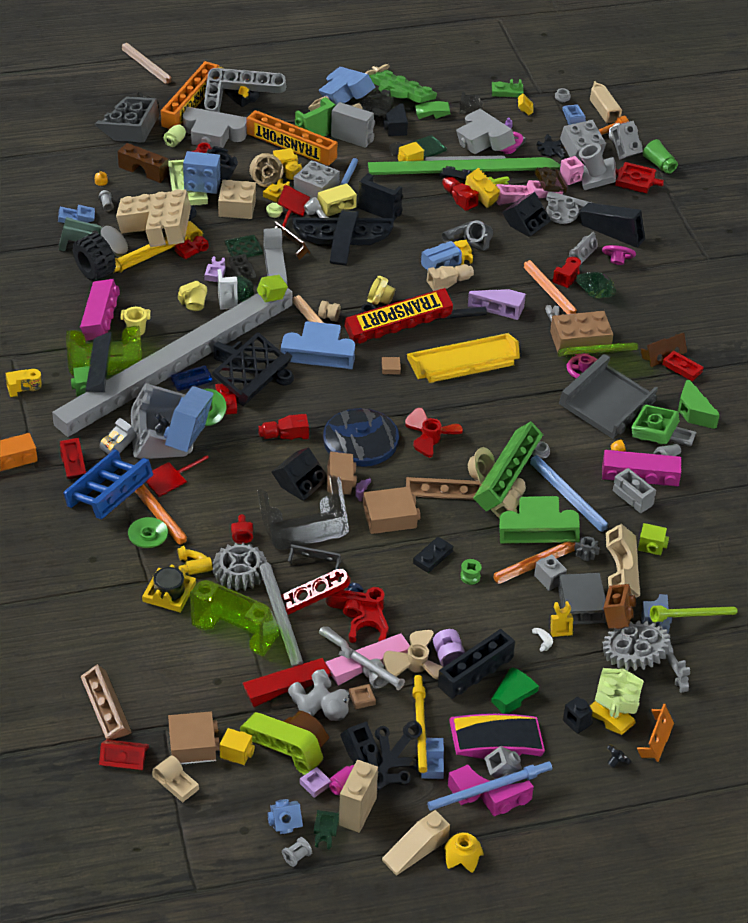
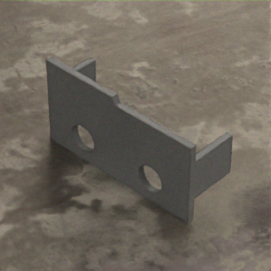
[288,544,342,570]

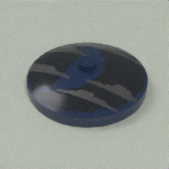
[323,408,399,467]

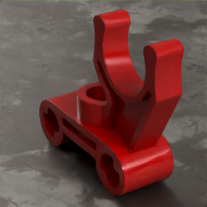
[326,582,389,643]

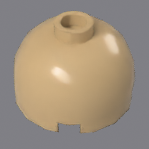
[249,153,283,187]

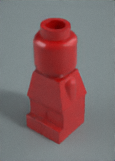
[442,176,479,211]
[258,414,309,440]

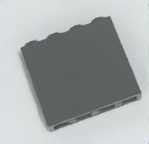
[559,354,658,439]

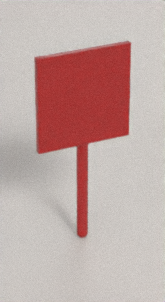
[277,184,310,228]
[146,455,209,497]

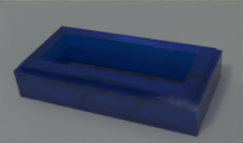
[171,366,212,391]

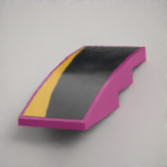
[449,714,545,759]

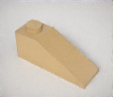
[382,810,450,876]

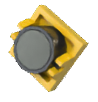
[142,564,196,613]

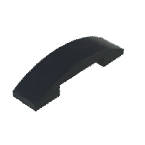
[330,209,359,266]

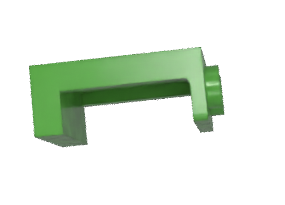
[295,97,336,136]

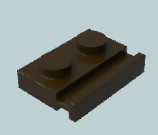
[535,167,568,193]

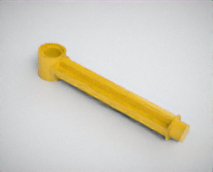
[113,221,203,273]

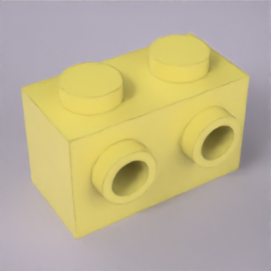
[317,183,357,217]

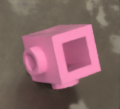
[560,156,584,185]

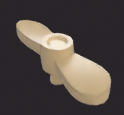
[365,64,390,75]

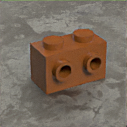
[603,584,636,629]

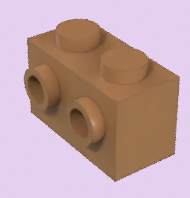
[327,452,357,495]

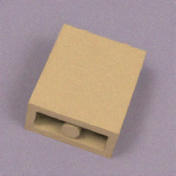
[339,760,378,833]

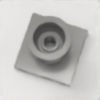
[579,143,616,190]

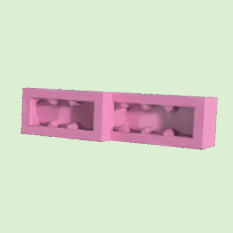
[496,180,563,205]
[326,634,410,686]

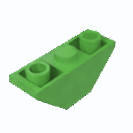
[678,380,719,429]

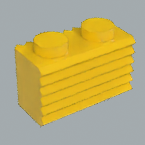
[465,168,500,208]

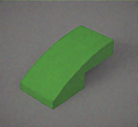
[415,101,451,119]

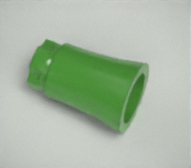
[643,139,678,174]

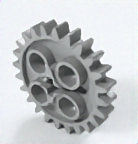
[603,620,671,670]

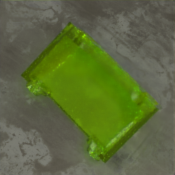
[66,326,142,376]

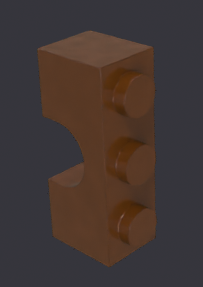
[118,143,169,183]

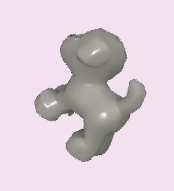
[288,669,350,721]

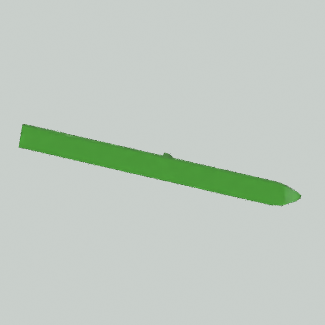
[368,157,561,175]

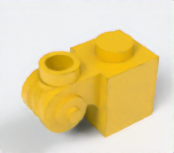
[273,148,302,180]

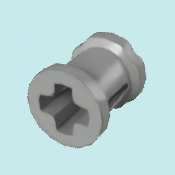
[282,837,312,867]

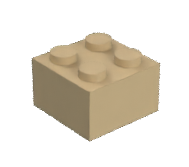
[218,180,256,219]

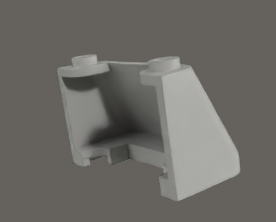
[131,383,193,459]

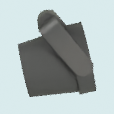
[464,220,493,251]

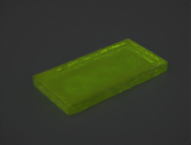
[558,342,638,357]

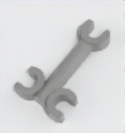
[666,645,690,693]

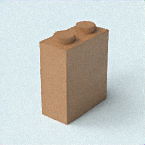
[363,487,420,534]

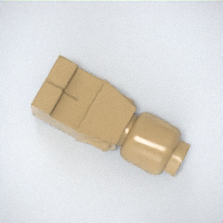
[427,264,474,291]
[491,478,526,519]

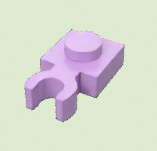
[205,257,225,282]

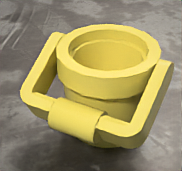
[367,276,395,305]
[178,281,207,311]
[121,307,151,336]

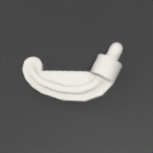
[532,628,553,652]

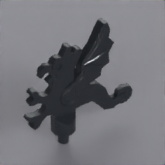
[536,134,565,160]

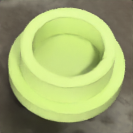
[266,203,283,218]

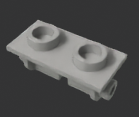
[569,232,598,264]

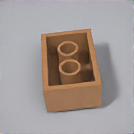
[550,311,613,355]

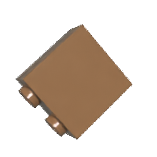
[168,711,220,764]

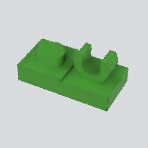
[492,79,523,97]

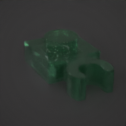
[314,810,339,849]

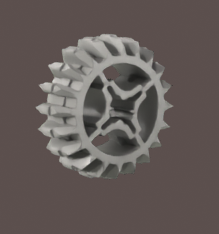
[213,542,267,591]

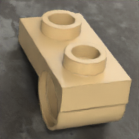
[152,755,199,803]

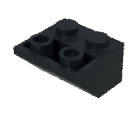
[502,192,551,237]
[271,447,327,501]

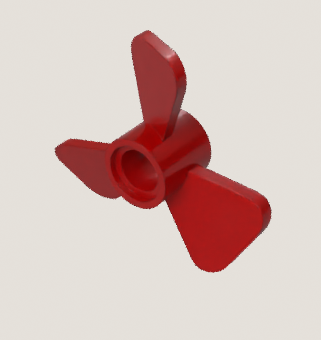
[405,408,463,457]

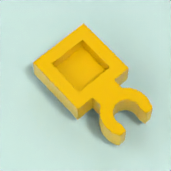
[263,179,290,203]
[453,240,473,265]
[551,601,573,637]

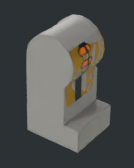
[100,418,137,454]

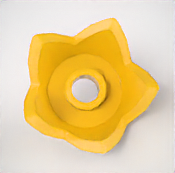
[444,833,484,873]

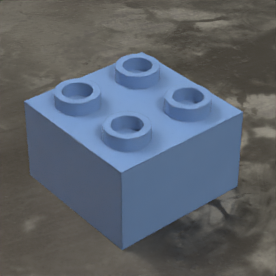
[183,151,220,194]

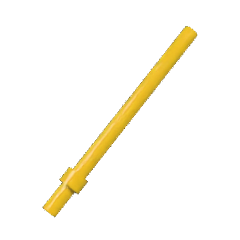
[413,675,427,773]

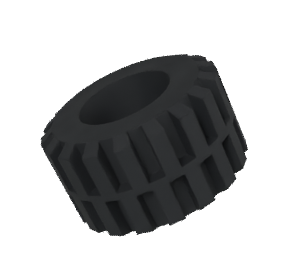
[73,233,116,281]

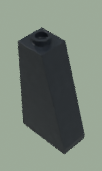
[580,203,646,248]

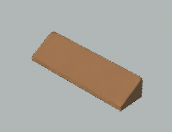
[406,477,481,500]
[81,664,132,740]

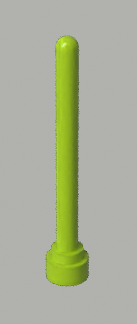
[650,605,738,622]

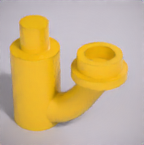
[178,546,213,575]

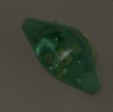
[576,272,616,298]

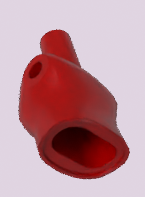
[231,514,253,544]

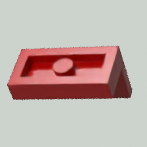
[99,740,149,770]

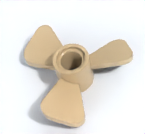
[383,630,443,679]

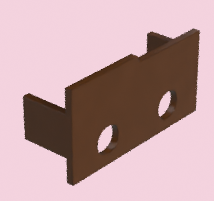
[275,222,310,260]
[641,332,687,367]

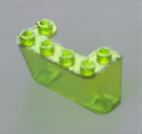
[190,580,280,656]

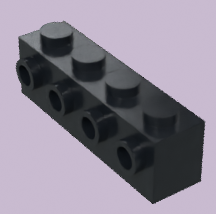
[438,629,515,699]

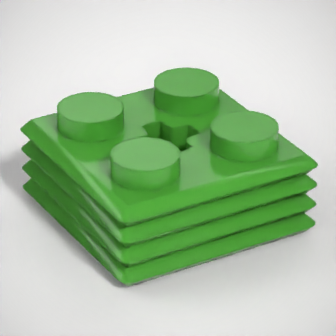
[631,405,680,444]

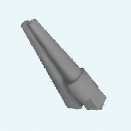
[545,305,559,322]

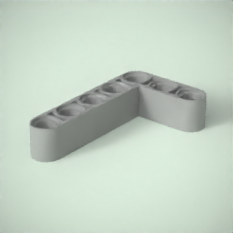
[204,68,287,112]

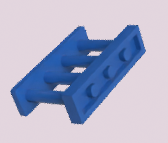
[63,449,153,520]

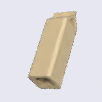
[590,81,622,124]

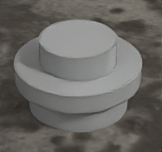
[555,88,571,103]
[532,441,550,459]

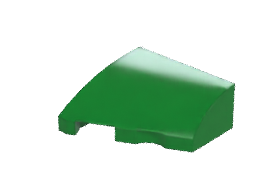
[491,667,539,714]

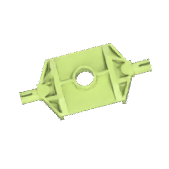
[595,666,644,718]

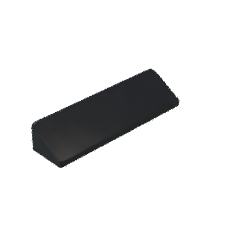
[86,332,112,392]

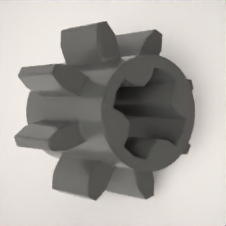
[574,536,600,561]

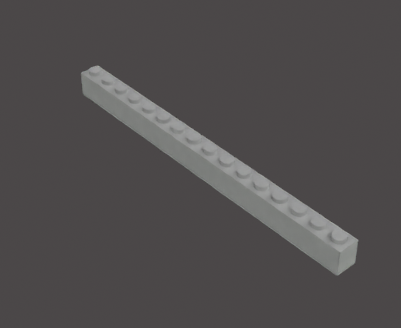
[52,288,292,437]

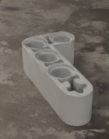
[263,228,287,284]

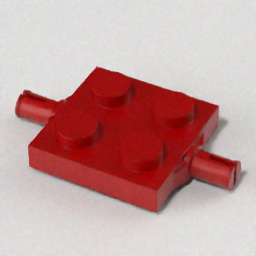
[616,162,664,193]

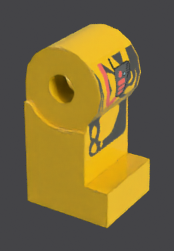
[5,369,42,397]

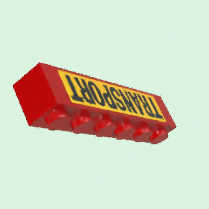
[345,288,453,344]

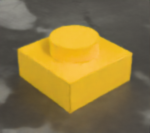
[518,94,533,116]

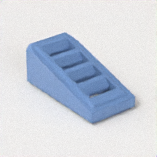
[563,105,585,125]

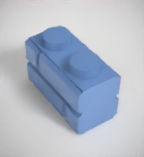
[421,241,462,271]

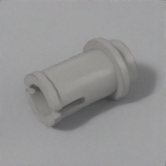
[98,190,114,211]

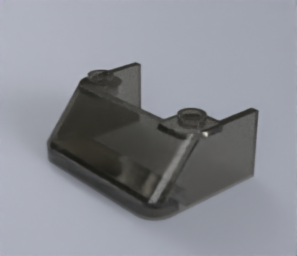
[257,475,349,550]

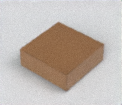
[382,357,401,374]
[349,684,376,709]

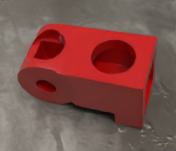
[553,257,581,288]

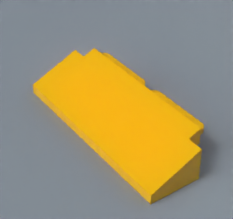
[407,333,520,383]

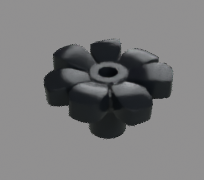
[154,412,171,433]
[607,744,632,768]

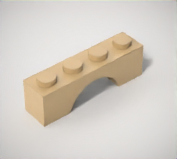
[606,524,640,598]

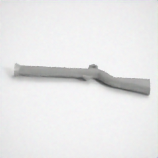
[319,627,405,690]

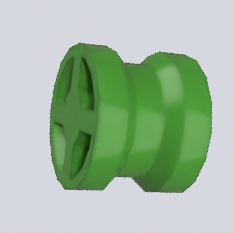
[461,559,482,585]

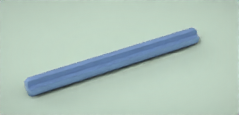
[530,455,608,532]

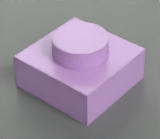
[300,767,331,797]

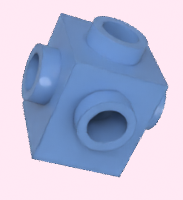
[267,799,303,834]

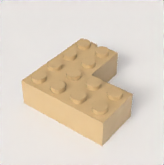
[116,189,191,247]

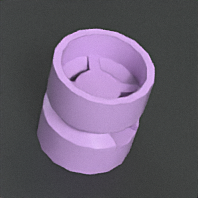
[433,629,465,667]

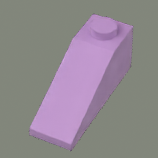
[468,289,526,320]

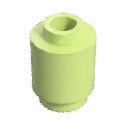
[163,125,186,147]

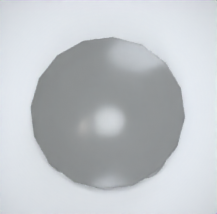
[546,197,579,224]
[101,226,128,257]

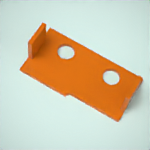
[637,704,674,762]

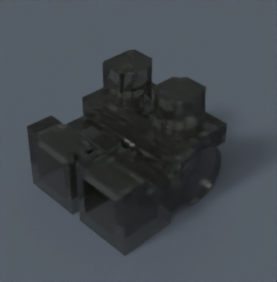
[361,88,394,127]

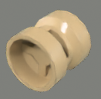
[318,301,341,321]

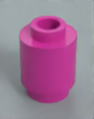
[329,765,354,796]

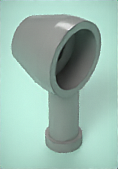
[304,197,329,218]

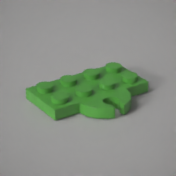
[369,70,437,103]

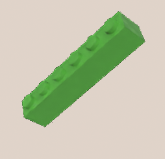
[473,421,543,511]

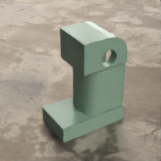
[58,217,102,251]

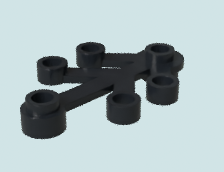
[362,721,422,790]

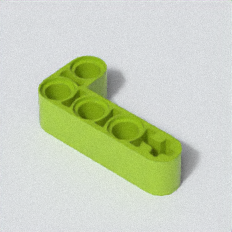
[240,712,323,775]

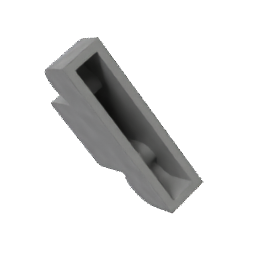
[183,107,247,148]
[456,109,515,154]

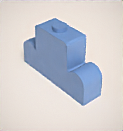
[319,67,375,105]
[281,321,355,369]

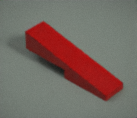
[242,658,332,707]

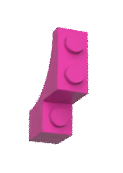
[448,765,534,816]

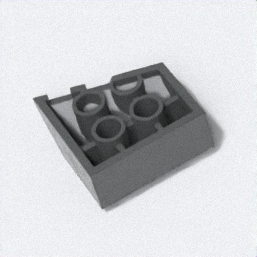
[95,97,160,143]

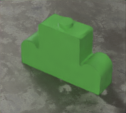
[500,496,580,543]

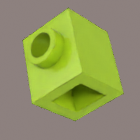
[257,274,288,303]
[638,523,669,555]

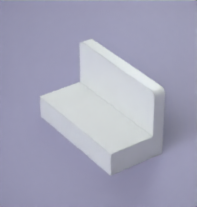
[217,269,238,310]

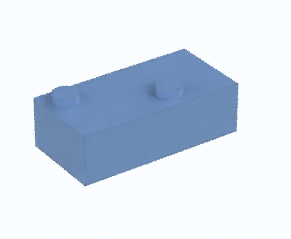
[164,386,214,452]

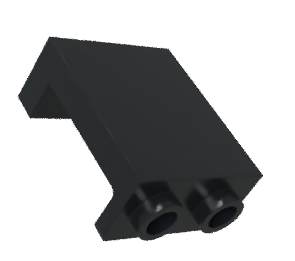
[358,173,403,220]

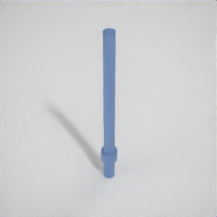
[427,761,552,811]

